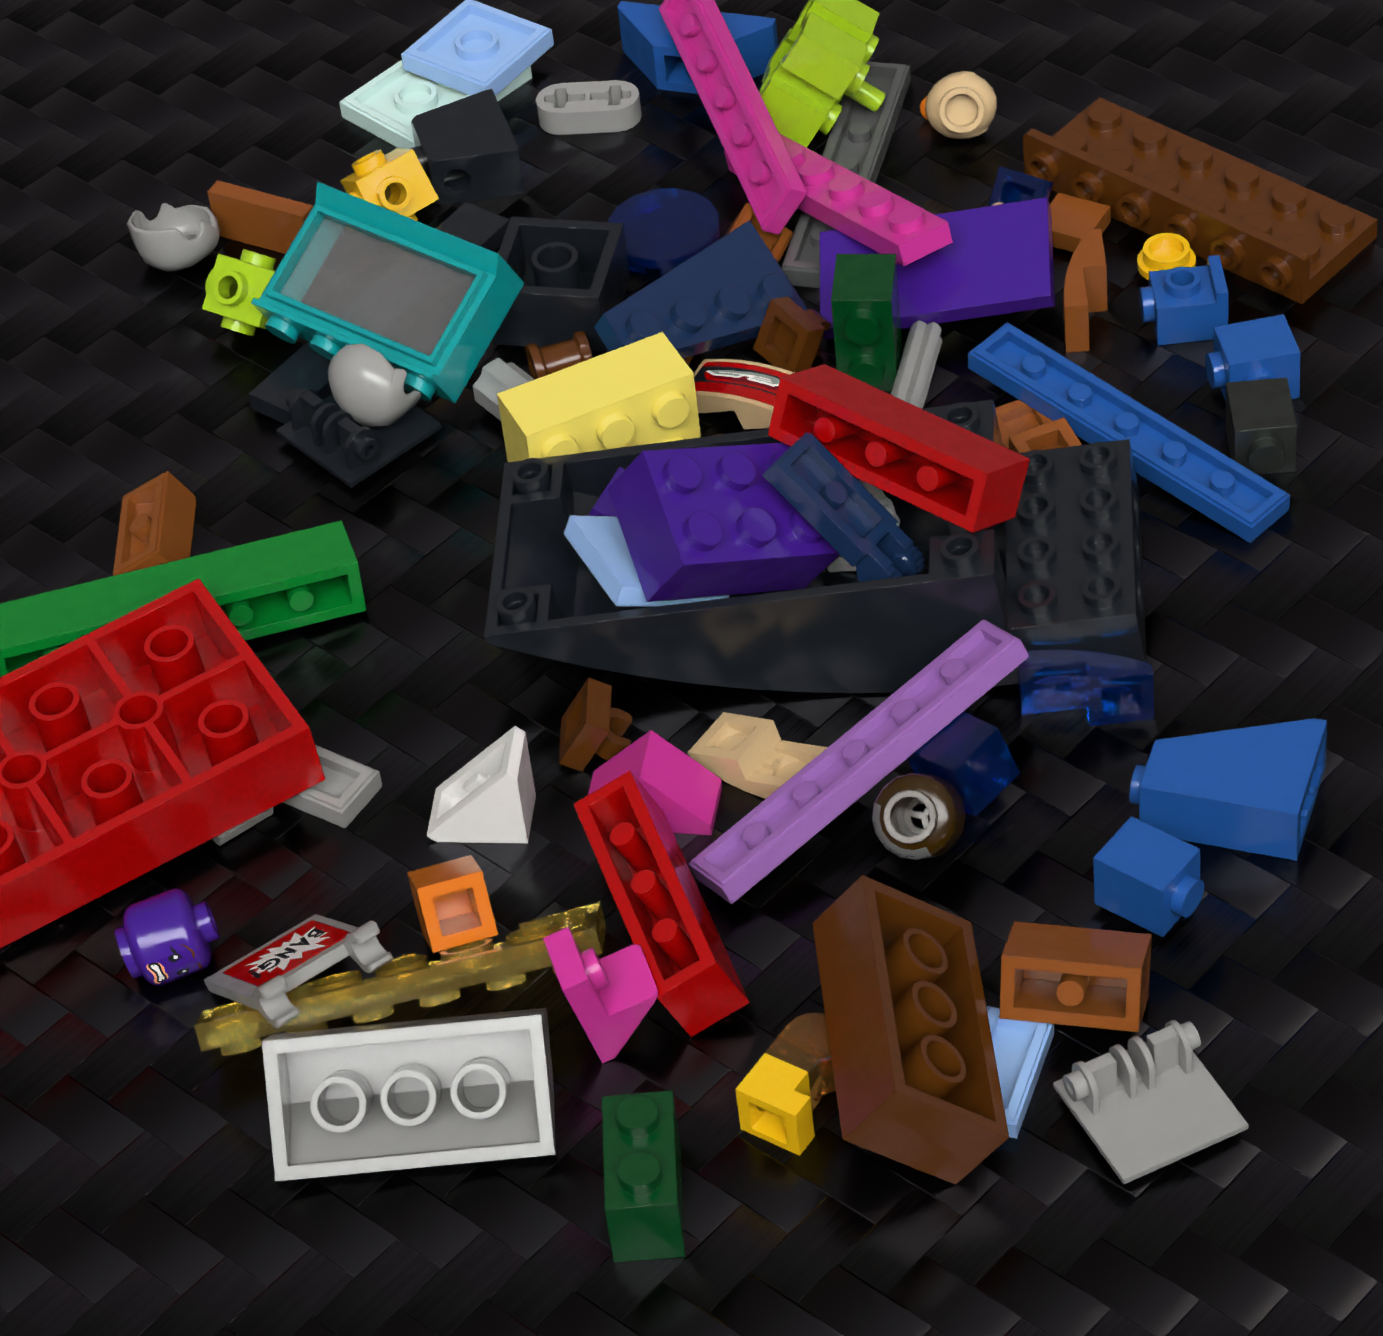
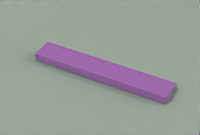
[688,620,1029,904]

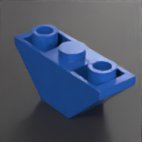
[617,1,778,94]

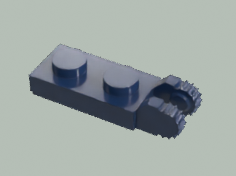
[763,432,925,582]

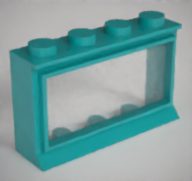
[251,182,524,403]

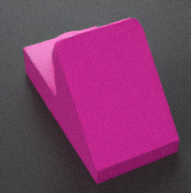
[543,927,658,1064]

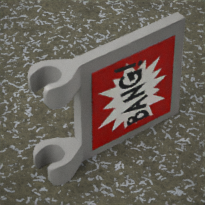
[204,914,393,1028]

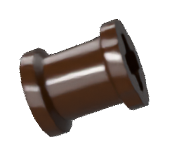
[525,330,593,379]

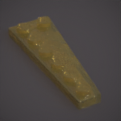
[194,902,607,1056]

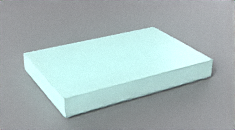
[339,60,532,149]

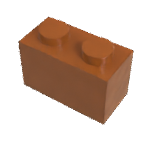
[999,921,1152,1032]

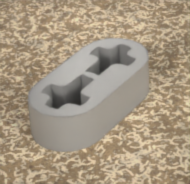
[536,80,642,135]

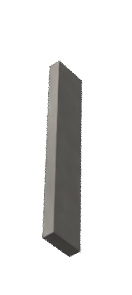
[781,61,911,288]

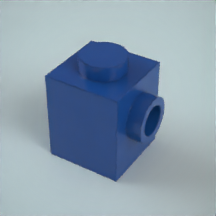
[1205,314,1301,401]
[1093,816,1204,937]

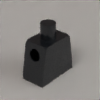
[407,89,525,205]

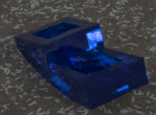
[1017,649,1154,726]

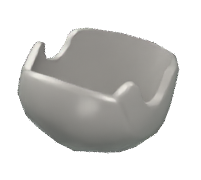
[127,203,220,272]
[328,344,421,427]

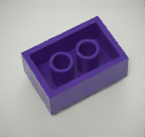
[607,443,840,602]

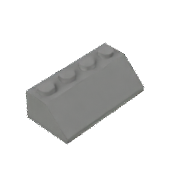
[262,1008,556,1181]

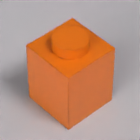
[407,855,498,953]

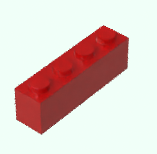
[768,364,1030,533]
[573,770,750,1037]

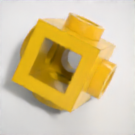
[340,148,439,221]

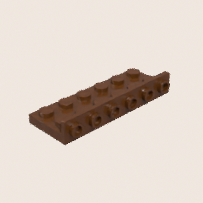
[1023,97,1378,304]

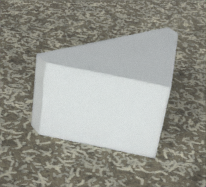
[427,726,536,844]

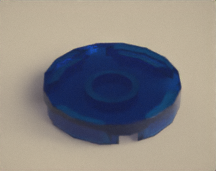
[608,188,720,275]

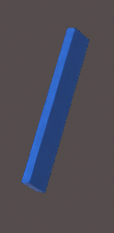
[968,322,1291,543]

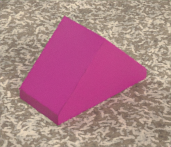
[588,730,722,836]

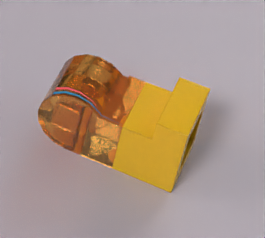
[735,1013,836,1156]

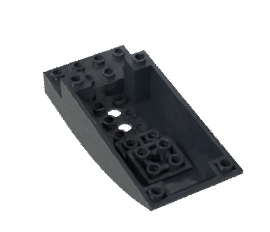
[484,400,1147,693]

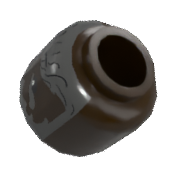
[872,773,966,860]

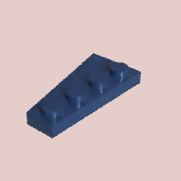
[594,220,808,358]

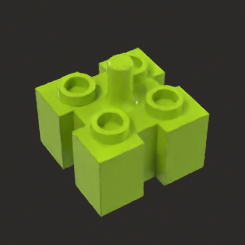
[758,0,886,148]

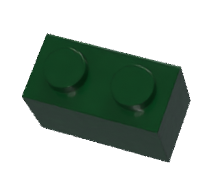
[831,254,902,391]
[602,1090,685,1263]

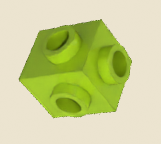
[202,249,276,336]

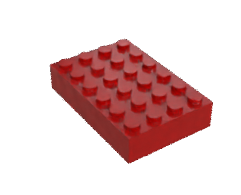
[0,578,326,948]

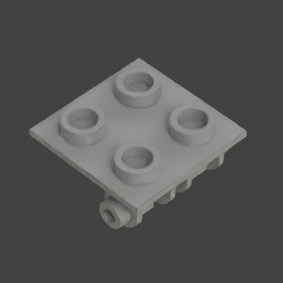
[1053,1020,1248,1185]

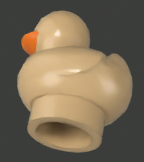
[920,71,997,139]

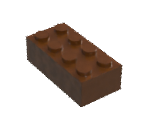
[812,875,1009,1185]

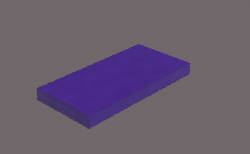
[820,197,1055,340]

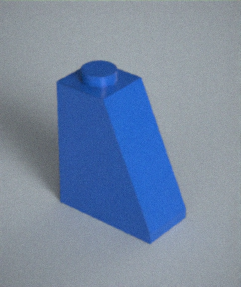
[1129,718,1327,861]

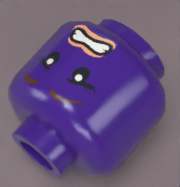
[115,888,220,986]

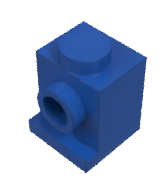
[1139,255,1228,345]

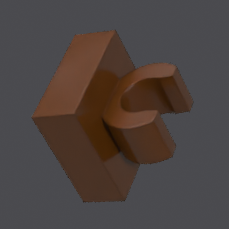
[753,296,831,373]
[559,677,632,772]

